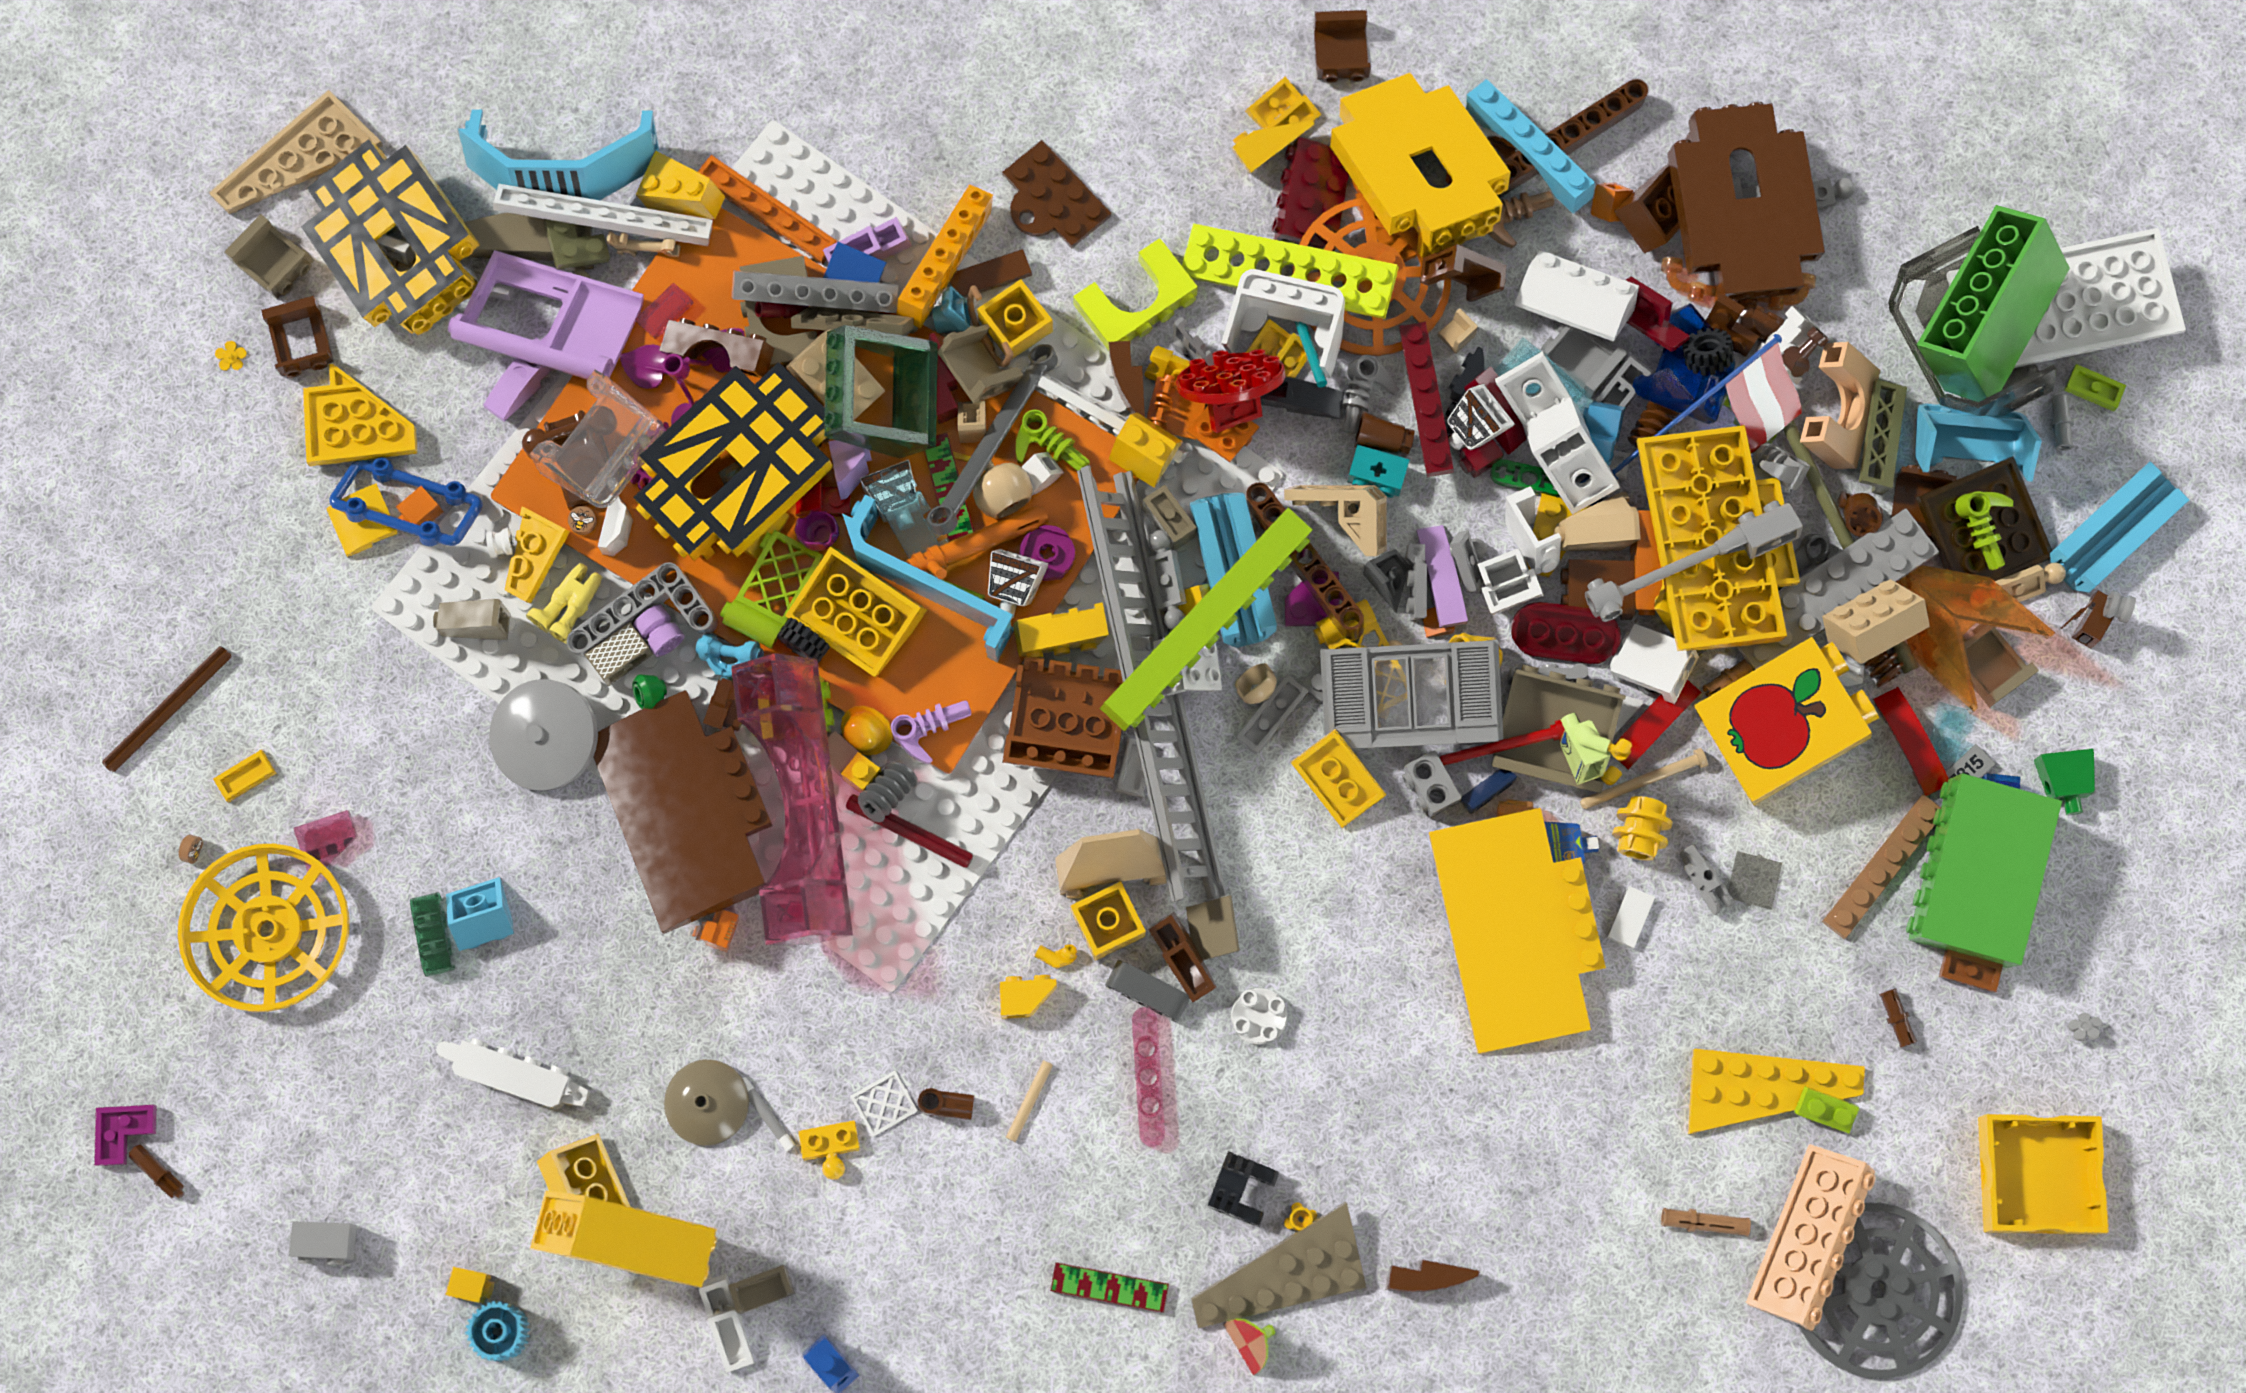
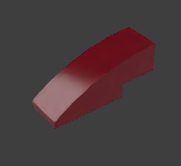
[926,333,958,424]
[1464,366,1527,455]

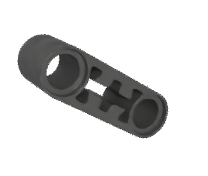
[1105,960,1190,1023]

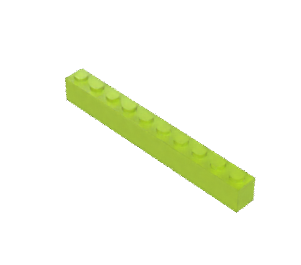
[1100,507,1313,732]

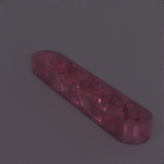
[1132,1007,1165,1148]

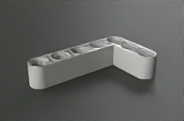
[567,562,718,657]

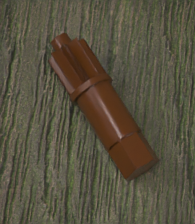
[128,1144,185,1199]

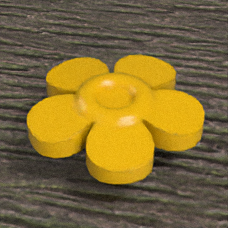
[215,341,247,371]

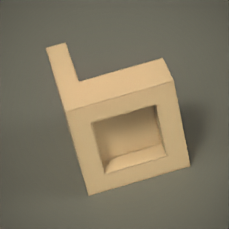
[1437,309,1478,354]

